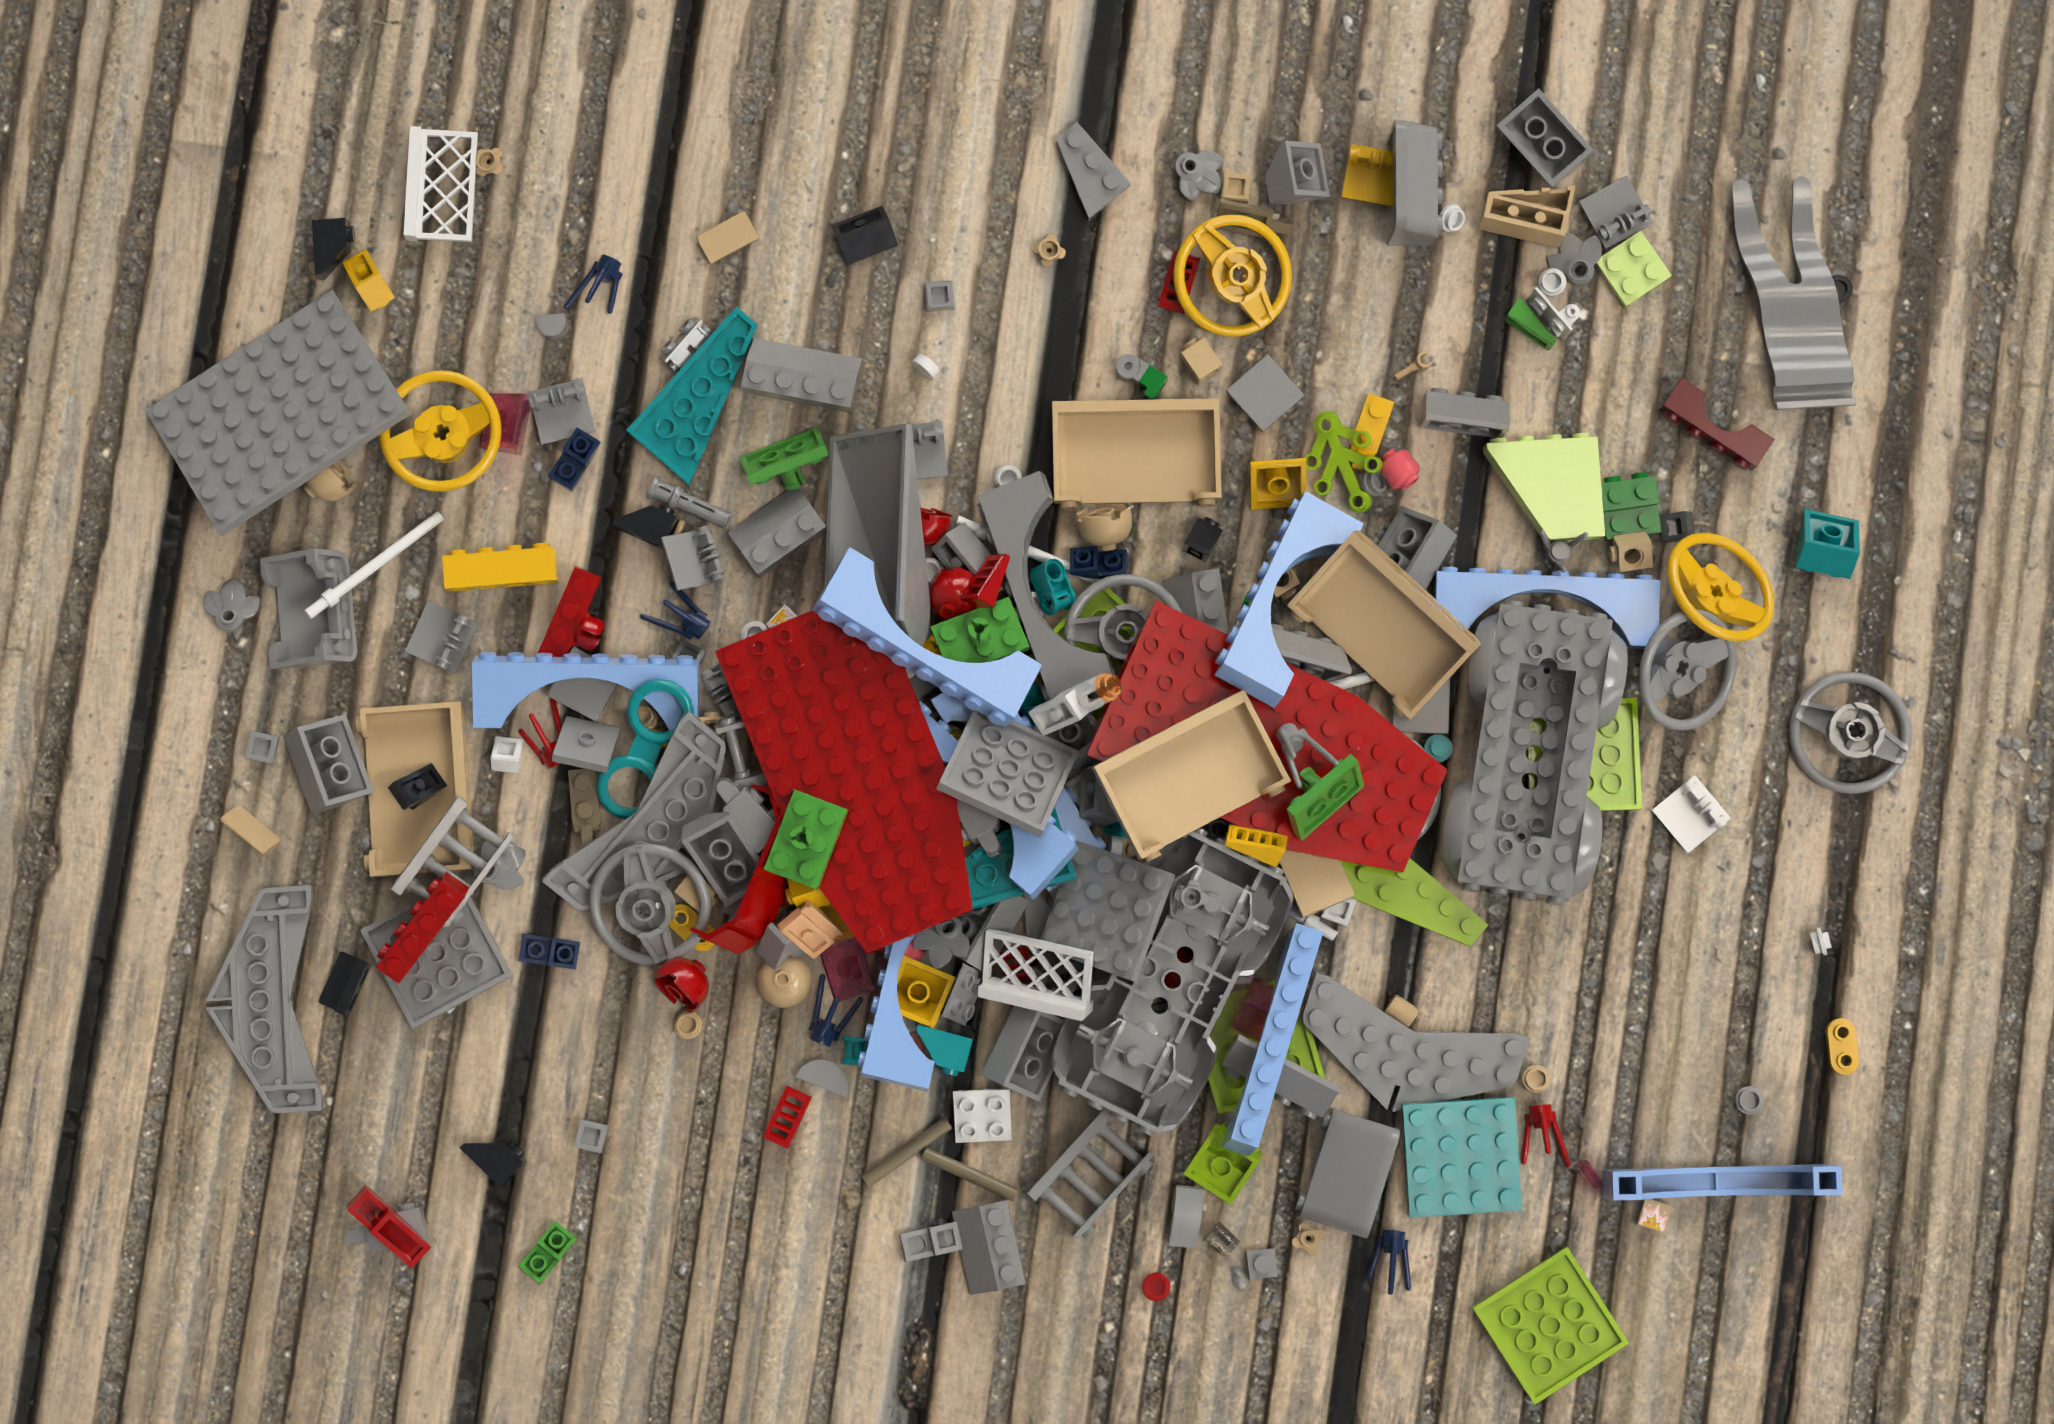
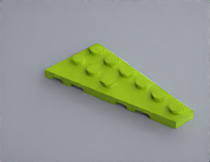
[1341,858,1488,947]

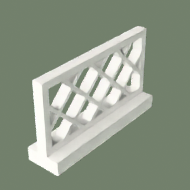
[403,126,478,242]
[978,928,1094,1021]

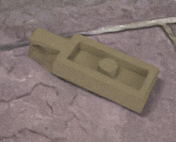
[1216,199,1293,238]
[568,769,602,846]

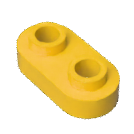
[669,904,715,951]
[1825,1018,1859,1075]

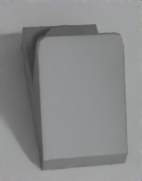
[757,922,805,970]

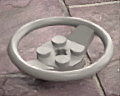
[1064,574,1182,662]
[1637,609,1737,731]
[1789,672,1912,794]
[589,843,711,965]

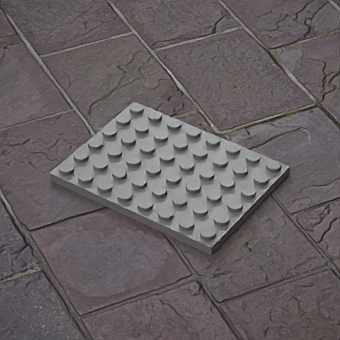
[145,289,412,536]

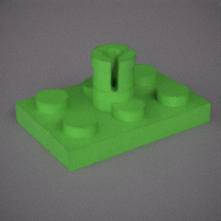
[740,427,829,490]
[930,597,1030,663]
[1287,754,1365,841]
[764,789,848,890]

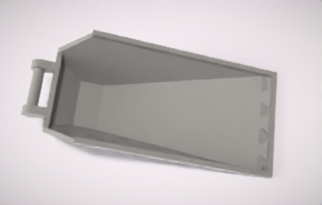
[824,424,930,678]

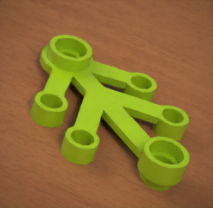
[1305,411,1382,513]

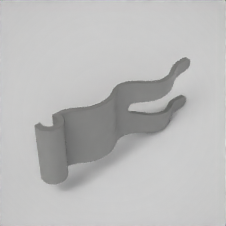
[1731,176,1856,410]

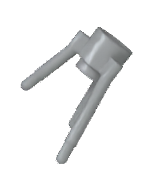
[1540,530,1588,573]
[1276,723,1339,789]

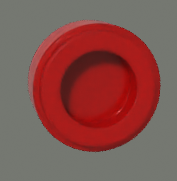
[1142,1272,1171,1301]

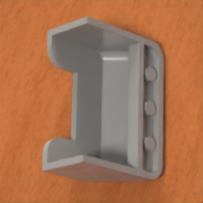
[1387,120,1443,246]

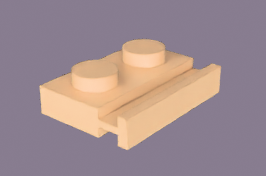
[777,899,844,960]

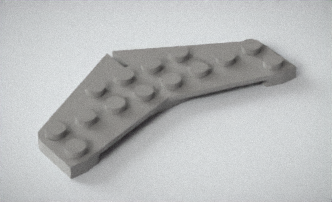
[542,710,726,911]
[205,885,324,1113]
[1302,971,1530,1112]

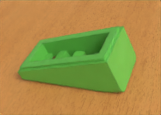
[1504,298,1556,351]

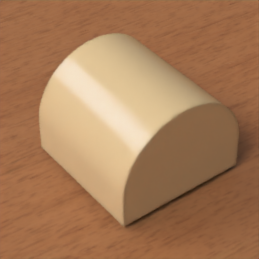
[1384,994,1419,1027]

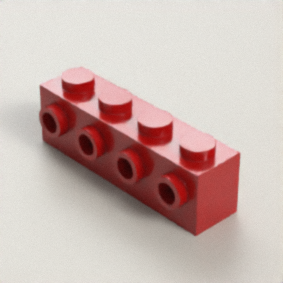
[376,871,469,984]

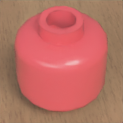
[1379,448,1420,491]

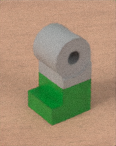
[1116,354,1168,400]

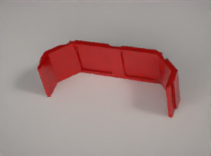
[689,784,788,954]

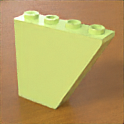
[1483,433,1605,543]

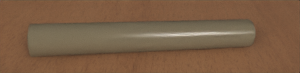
[862,1117,952,1188]
[921,1147,1019,1202]

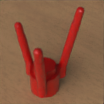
[518,698,562,769]
[1521,1104,1571,1167]

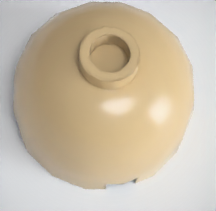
[303,460,357,502]
[1076,504,1132,551]
[756,955,813,1008]

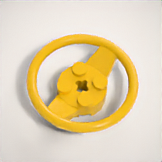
[1173,214,1292,337]
[379,370,502,492]
[1667,533,1774,642]

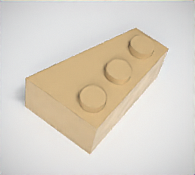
[1479,186,1575,248]

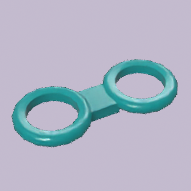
[596,679,694,819]

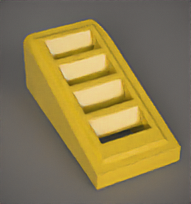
[1224,825,1288,867]

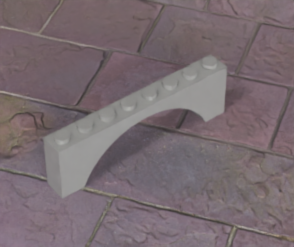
[977,471,1117,701]

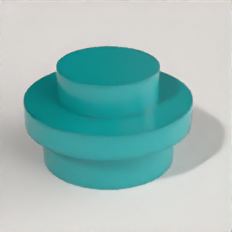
[1424,734,1452,762]

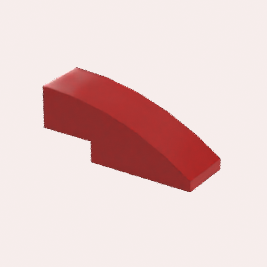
[346,1184,431,1268]

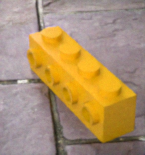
[442,543,559,592]

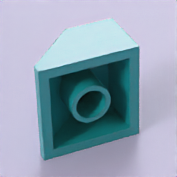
[1795,509,1860,579]
[916,1025,973,1076]

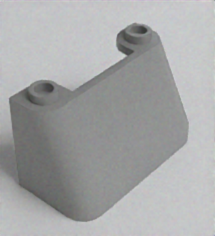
[260,548,357,670]
[1295,1108,1400,1239]

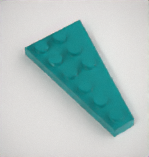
[626,306,758,486]
[965,806,1077,910]

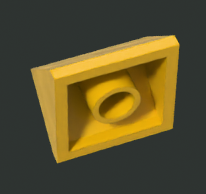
[1248,458,1306,510]
[897,956,956,1029]

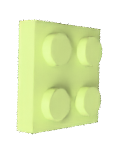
[1595,231,1672,308]

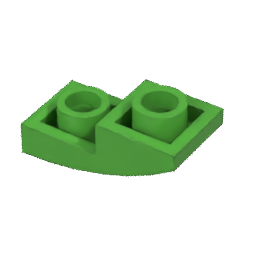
[518,1221,577,1285]

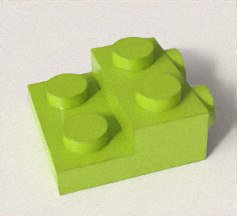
[1184,1123,1263,1205]

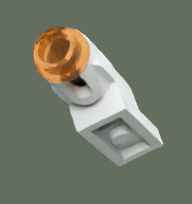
[1028,673,1122,736]

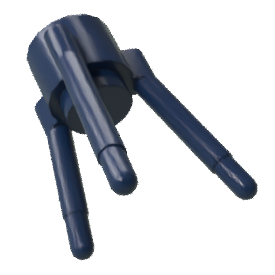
[564,254,623,314]
[640,582,711,640]
[809,974,863,1047]
[1366,1230,1411,1295]

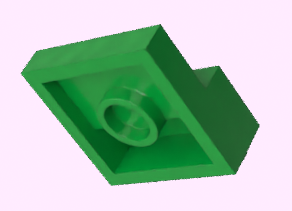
[1601,472,1662,541]

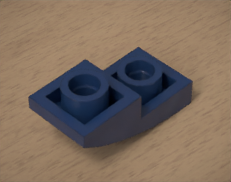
[548,427,601,492]
[1070,546,1128,579]
[518,934,580,970]

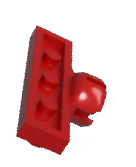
[538,566,605,657]

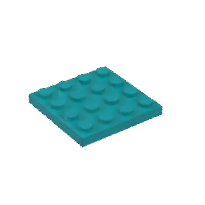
[1401,1097,1522,1218]

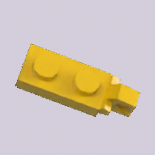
[1350,393,1395,472]

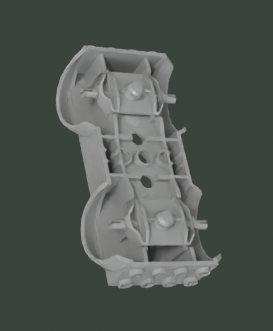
[1443,600,1628,906]
[1051,828,1293,1136]

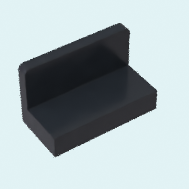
[831,206,898,265]
[318,952,372,1016]

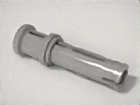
[646,476,731,529]

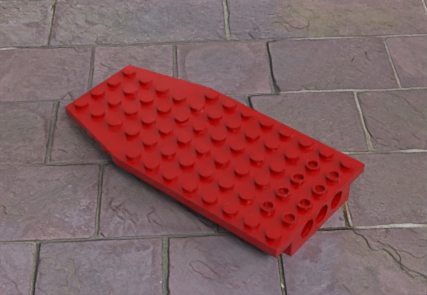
[1085,600,1448,873]
[715,610,973,954]

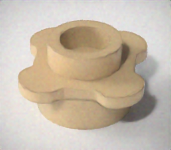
[476,148,503,176]
[1033,235,1066,267]
[1292,1222,1325,1255]

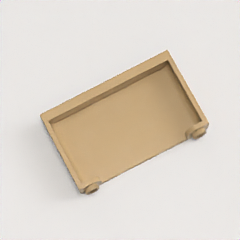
[1052,398,1222,509]
[1287,530,1481,720]
[1092,690,1291,862]
[356,701,474,877]

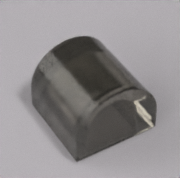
[1204,1221,1240,1257]

